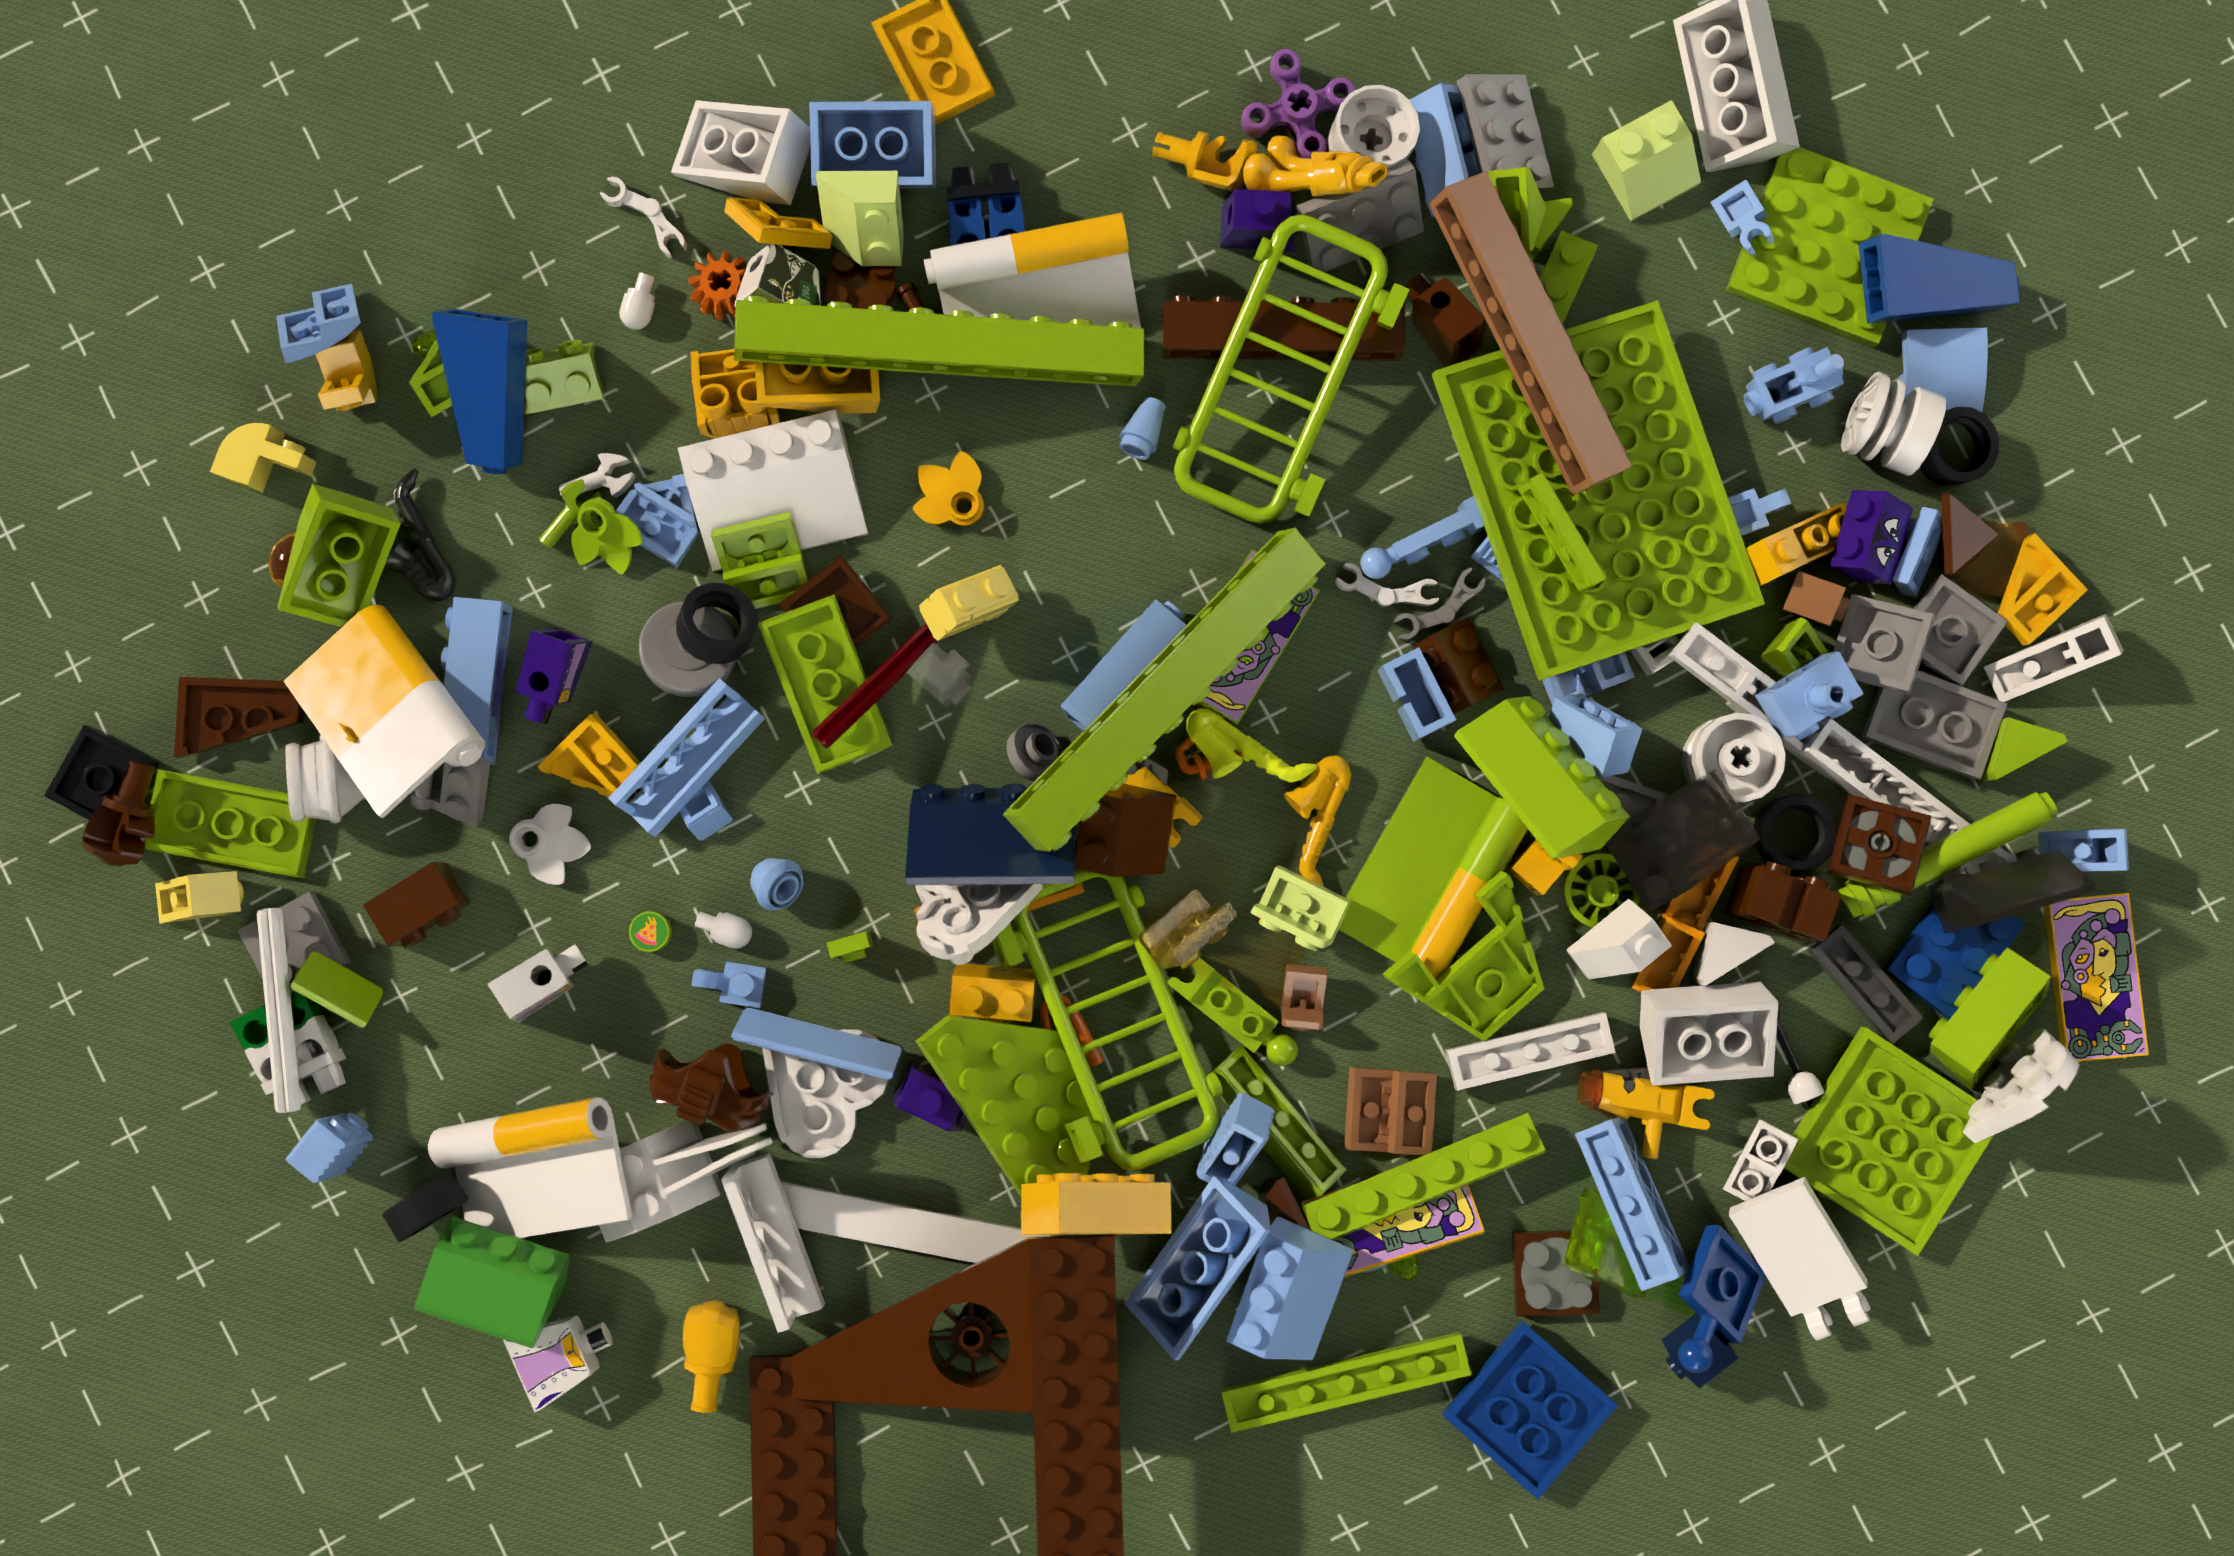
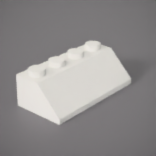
[1673,0,1800,172]

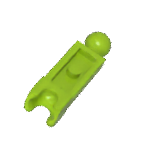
[1167,951,1298,1066]

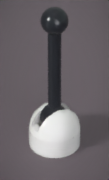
[1776,1010,1825,1104]

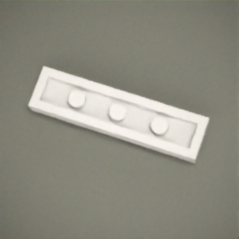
[1445,1012,1616,1090]

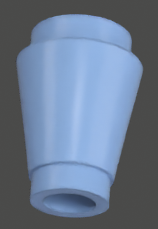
[1119,397,1166,460]

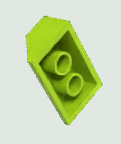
[1928,948,2051,1090]

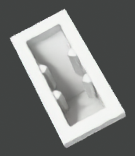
[1691,922,1775,986]

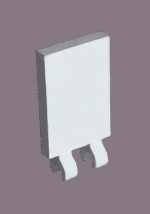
[1729,1177,1871,1341]

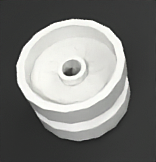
[1681,712,1786,805]

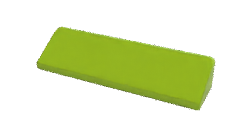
[1208,1045,1346,1200]

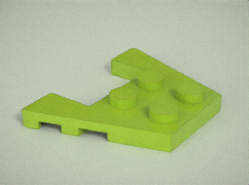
[1382,871,1544,1042]

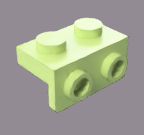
[1251,865,1351,951]

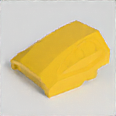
[690,349,780,439]

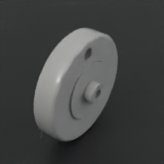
[639,601,736,697]

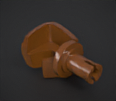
[82,760,156,867]

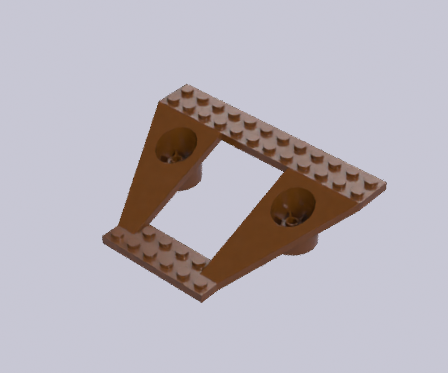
[749,1234,1124,1556]

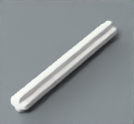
[257,908,301,1113]

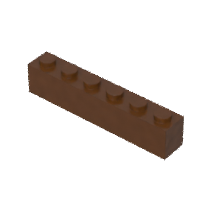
[1163,296,1405,361]

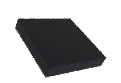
[44,725,160,820]

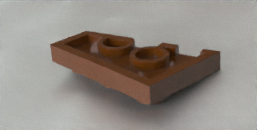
[174,677,304,758]

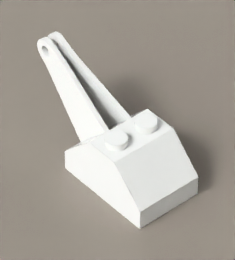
[599,1120,773,1243]

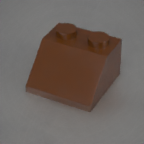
[1075,783,1176,877]

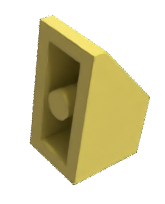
[155,871,244,924]

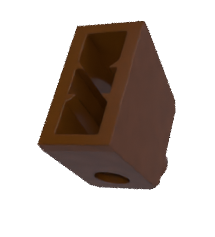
[1405,273,1486,367]

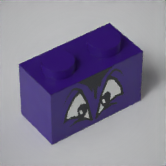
[1830,490,1913,584]

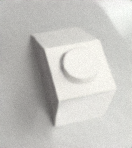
[1566,899,1672,979]

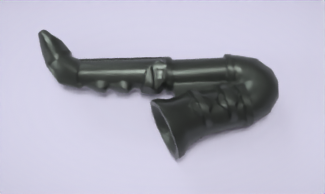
[384,468,456,602]

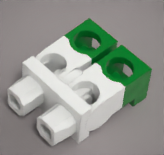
[229,991,346,1105]

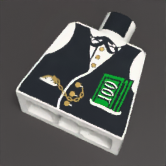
[734,244,821,307]

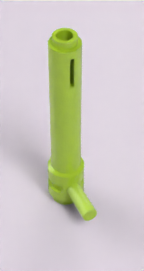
[1838,792,2058,919]

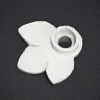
[509,804,591,885]

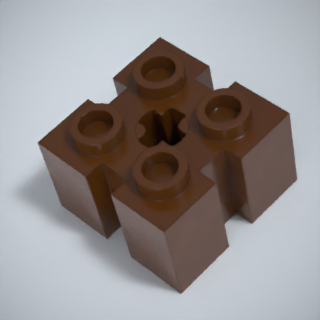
[1724,862,1842,942]

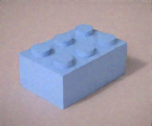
[809,101,937,189]

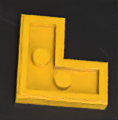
[724,197,833,249]

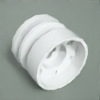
[1326,85,1420,169]
[1841,372,1946,476]

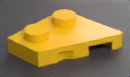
[1997,533,2088,646]
[537,713,641,797]

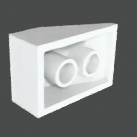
[671,100,811,205]

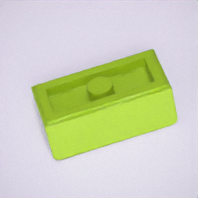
[290,951,384,1028]

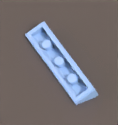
[731,1007,902,1080]

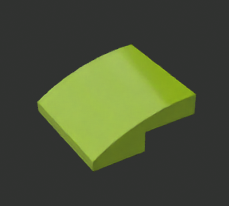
[711,511,809,609]

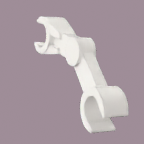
[600,177,687,259]
[1335,563,1439,607]

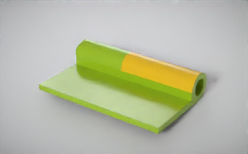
[1339,757,1528,979]

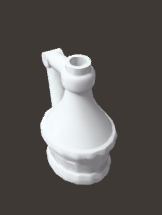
[285,735,365,824]

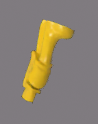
[1243,135,1387,197]

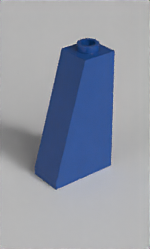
[1858,234,2020,324]
[432,308,527,474]

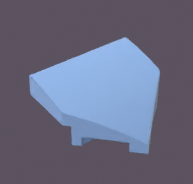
[616,474,699,568]

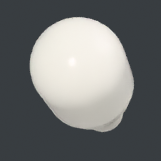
[619,273,656,330]
[695,911,752,949]

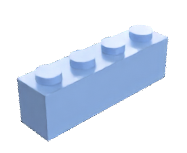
[441,597,513,765]

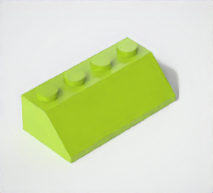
[1454,696,1630,860]

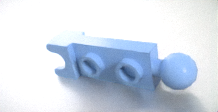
[1360,496,1485,579]

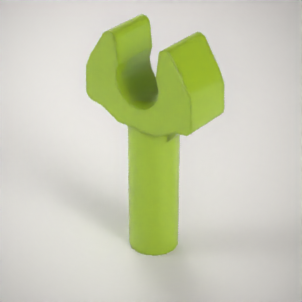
[539,479,602,549]

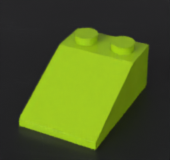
[277,483,401,627]

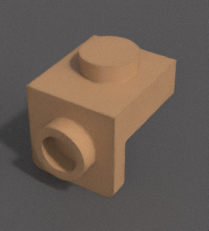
[1281,964,1327,1032]

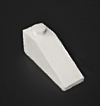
[1984,614,2123,702]

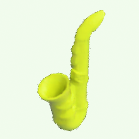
[1186,709,1317,783]

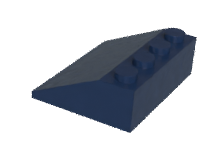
[905,784,1076,885]

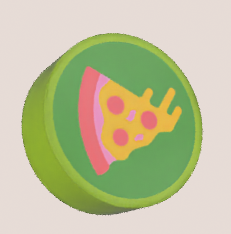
[629,911,672,952]

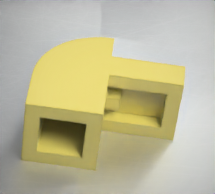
[210,423,317,493]

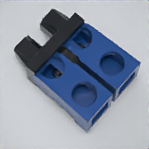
[947,162,1025,246]

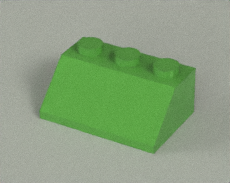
[415,1216,570,1349]

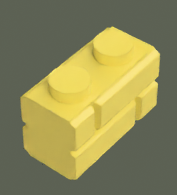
[919,565,1019,641]

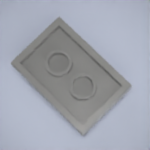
[1457,74,1554,194]
[1297,160,1424,272]
[1861,671,2007,780]

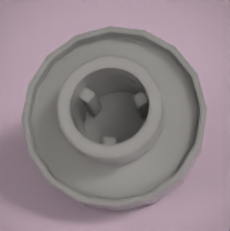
[1006,723,1063,782]

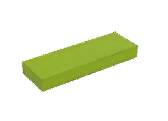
[1518,472,1606,592]

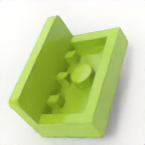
[524,340,605,415]

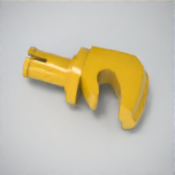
[1152,131,1257,191]
[683,1300,740,1413]

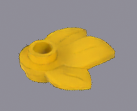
[913,451,984,526]

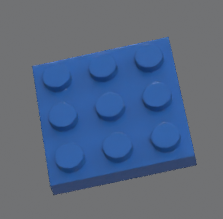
[1442,1320,1618,1500]

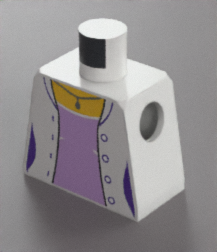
[487,944,588,1023]
[503,1315,613,1412]

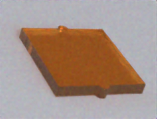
[1962,520,2027,598]

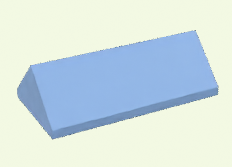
[1125,1176,1271,1360]

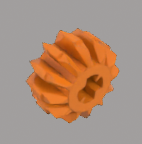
[688,250,747,321]

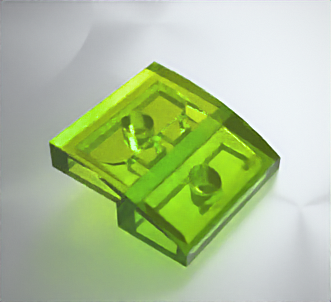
[1562,1188,1647,1298]

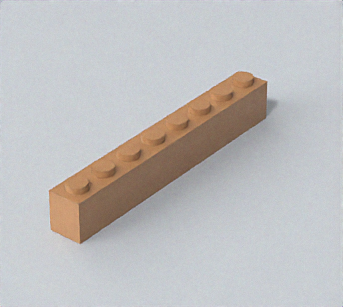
[1429,171,1632,496]

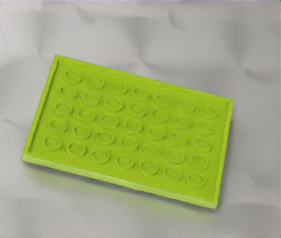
[1431,300,1765,681]

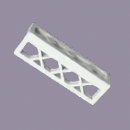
[721,1153,825,1333]

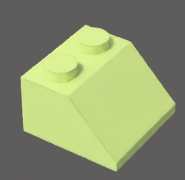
[1592,100,1701,222]
[816,171,904,266]

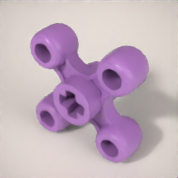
[1241,49,1356,158]

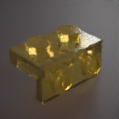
[1138,889,1238,970]

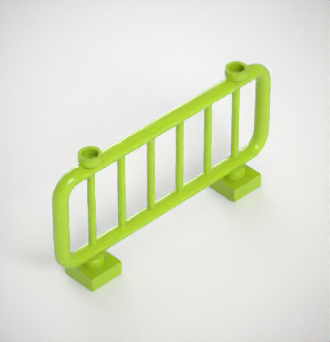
[1172,214,1410,524]
[991,868,1223,1171]

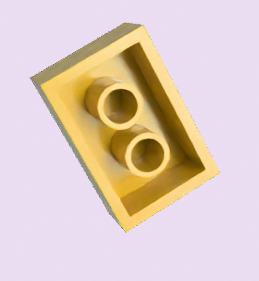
[1021,1173,1171,1235]

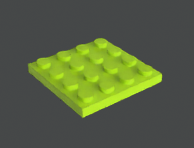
[1725,147,1934,348]
[1783,1027,1994,1256]

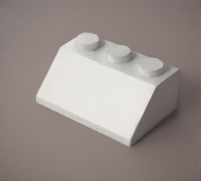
[1640,981,1779,1086]

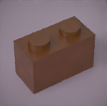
[363,862,470,949]

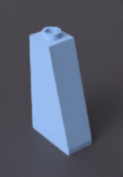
[1060,599,1186,731]

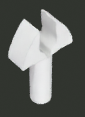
[559,453,636,498]

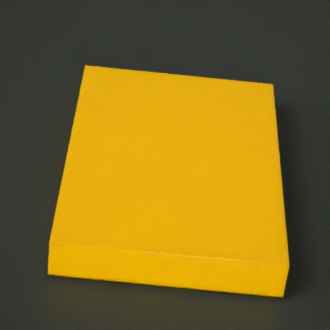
[871,0,995,125]

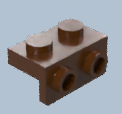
[1413,618,1504,715]

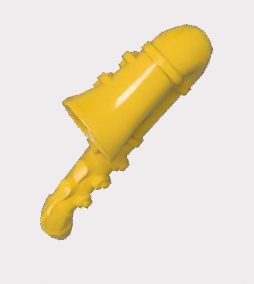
[1283,755,1352,887]

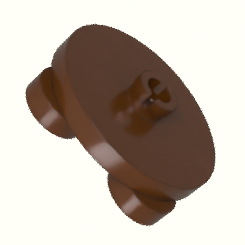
[824,251,896,309]

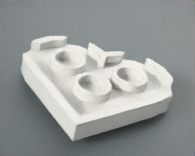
[915,884,1043,965]
[1963,1028,2079,1143]
[762,1029,889,1158]

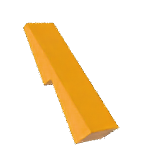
[1631,835,1739,992]

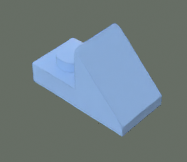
[2039,828,2129,872]

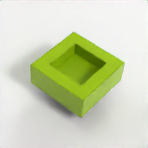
[826,931,874,964]

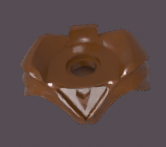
[650,1043,774,1133]

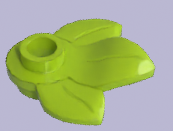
[571,498,643,575]

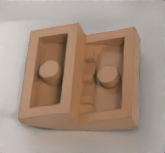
[1344,1067,1437,1155]

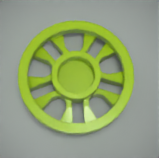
[1563,853,1641,928]

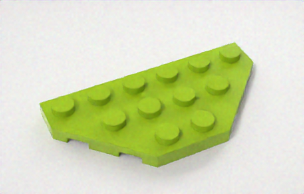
[915,1015,1094,1236]

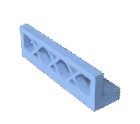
[608,678,765,837]
[1575,1117,1690,1291]

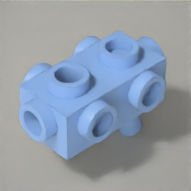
[1744,347,1844,424]

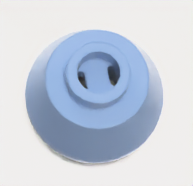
[750,858,803,911]

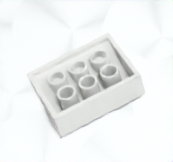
[678,410,869,572]

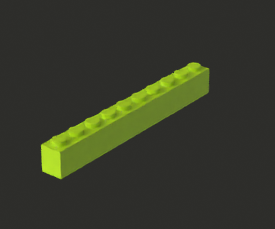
[734,296,1144,387]
[1003,528,1326,852]

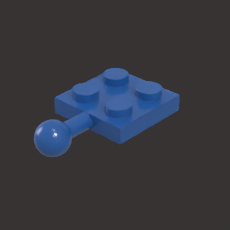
[1678,1225,1766,1373]

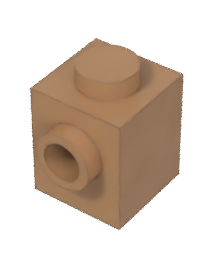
[1783,571,1851,628]

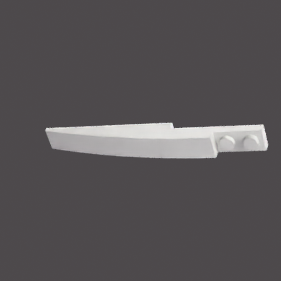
[1668,622,2018,894]

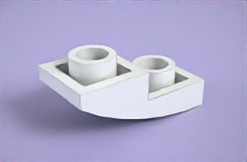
[1723,1119,1798,1201]

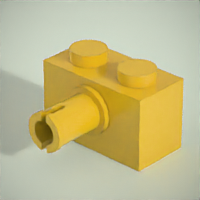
[949,964,1036,1023]

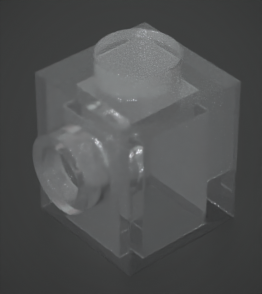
[907,642,972,708]

